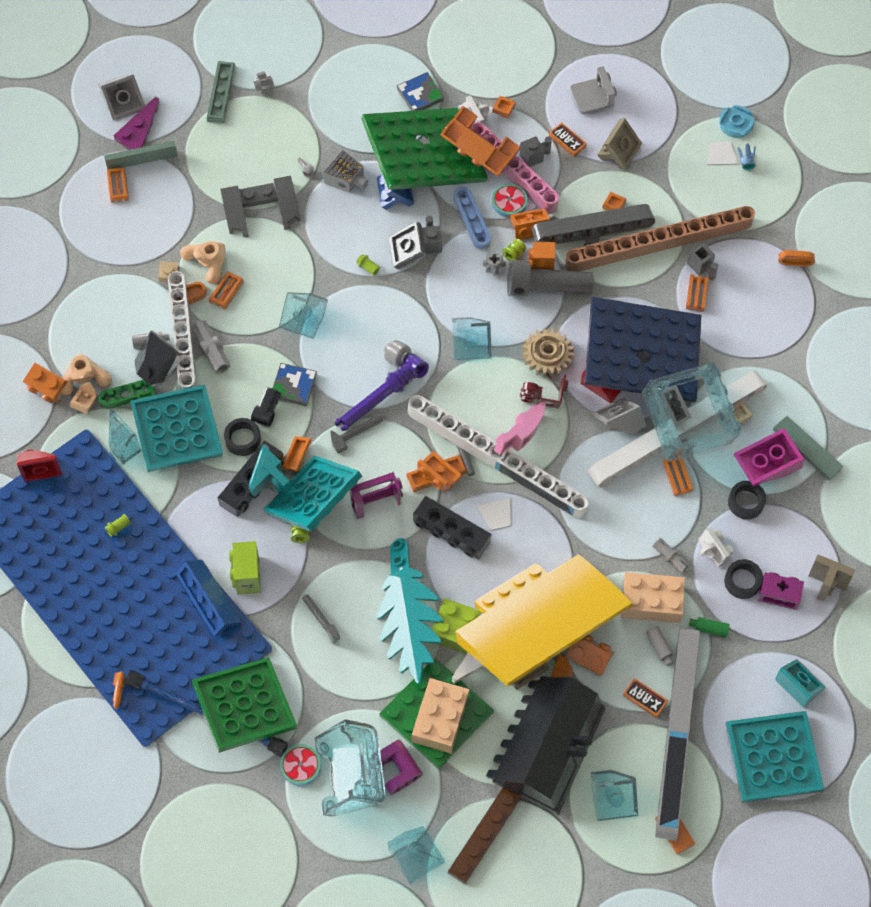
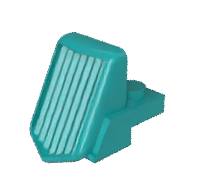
[249,444,290,497]

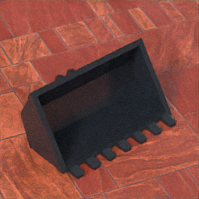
[486,676,606,815]

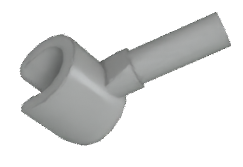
[297,157,315,179]

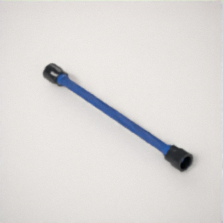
[124,670,289,757]

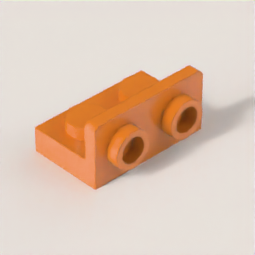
[510,208,550,240]

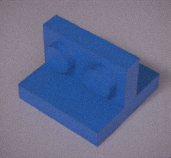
[377,175,414,210]

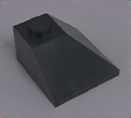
[135,330,179,385]

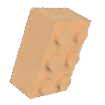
[621,572,685,623]
[412,678,469,754]

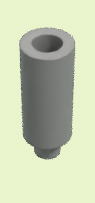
[132,331,170,349]
[646,626,674,666]

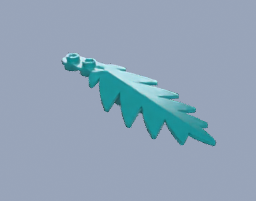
[377,538,444,685]

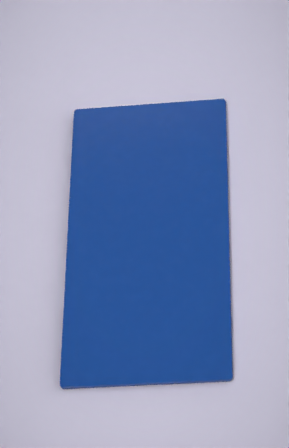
[0,429,272,747]

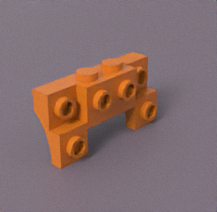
[440,106,521,177]

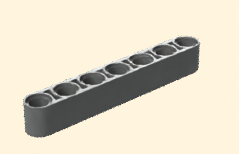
[531,204,655,245]

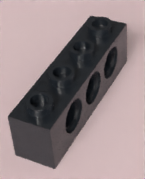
[217,440,284,518]
[413,495,492,560]

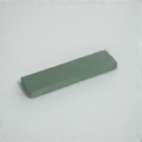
[206,61,236,123]
[104,141,178,170]
[773,416,843,480]

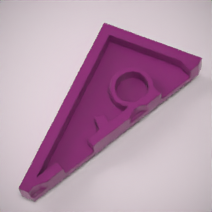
[113,97,159,150]

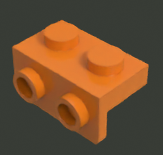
[23,363,67,404]
[417,451,462,493]
[566,635,615,676]

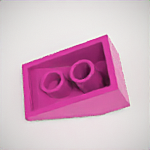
[734,428,804,486]

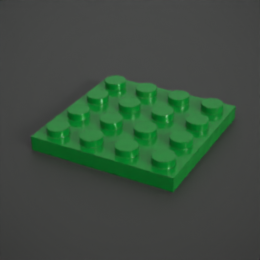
[192,657,297,753]
[379,658,494,770]

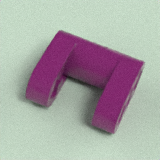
[368,740,423,795]

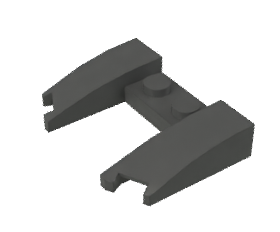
[220,175,300,237]

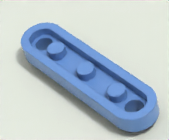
[453,187,491,249]

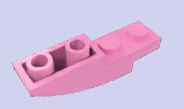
[494,402,546,455]

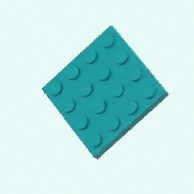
[130,385,223,472]
[263,455,362,532]
[725,711,824,803]

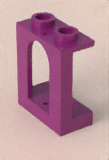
[350,472,403,519]

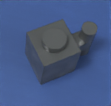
[520,136,552,167]
[422,216,442,254]
[687,243,719,280]

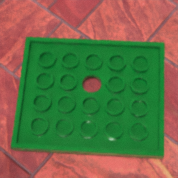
[361,108,488,190]

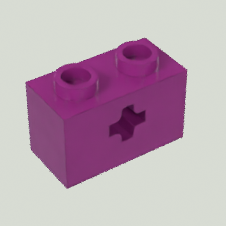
[758,572,804,610]

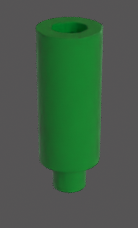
[688,617,730,638]

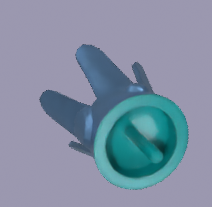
[737,143,756,171]

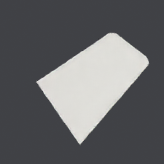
[707,142,739,164]
[477,498,511,530]

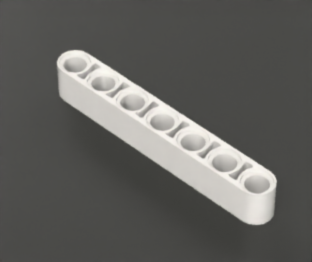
[168,271,197,390]

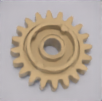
[522,328,574,377]

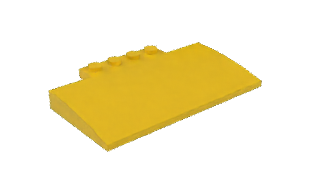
[455,554,632,686]

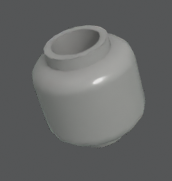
[384,340,412,367]

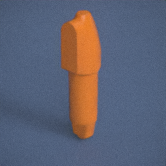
[113,672,125,709]

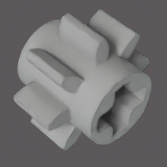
[253,71,274,94]
[483,252,506,276]

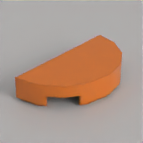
[551,654,573,677]

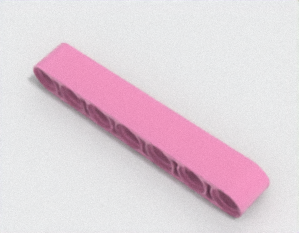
[471,122,559,214]

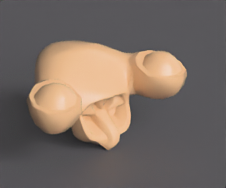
[180,241,226,284]
[60,354,112,396]

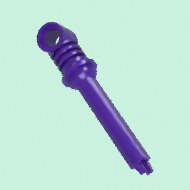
[335,354,429,431]

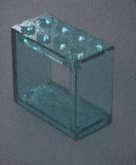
[642,362,741,462]

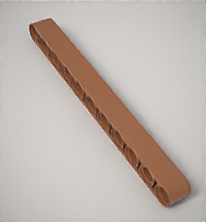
[565,206,755,271]

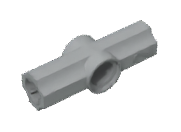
[192,320,231,373]

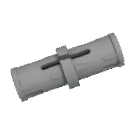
[652,538,690,573]

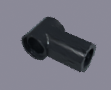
[251,387,282,427]

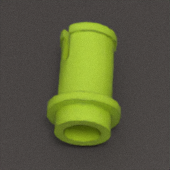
[356,254,380,276]
[105,514,131,537]

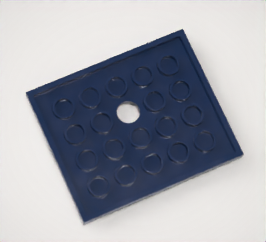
[584,297,702,402]

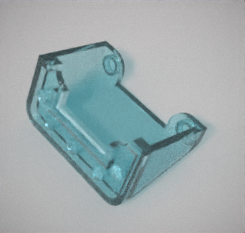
[314,719,386,817]

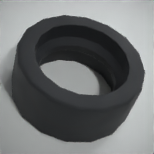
[224,418,261,456]
[728,481,766,519]
[724,559,764,599]

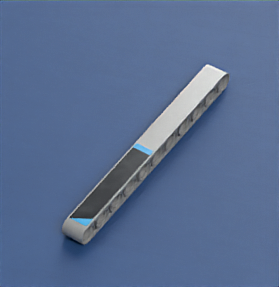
[655,627,700,841]

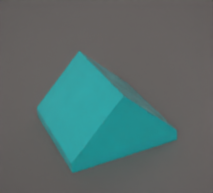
[775,659,826,708]

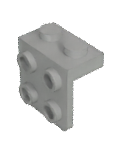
[570,66,617,114]

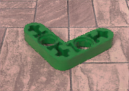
[98,380,155,409]

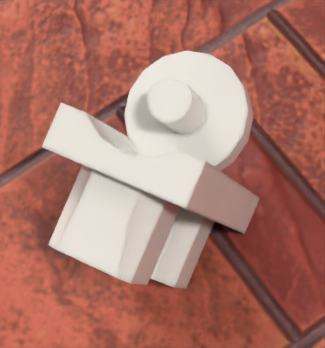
[458,95,490,124]
[699,527,734,567]

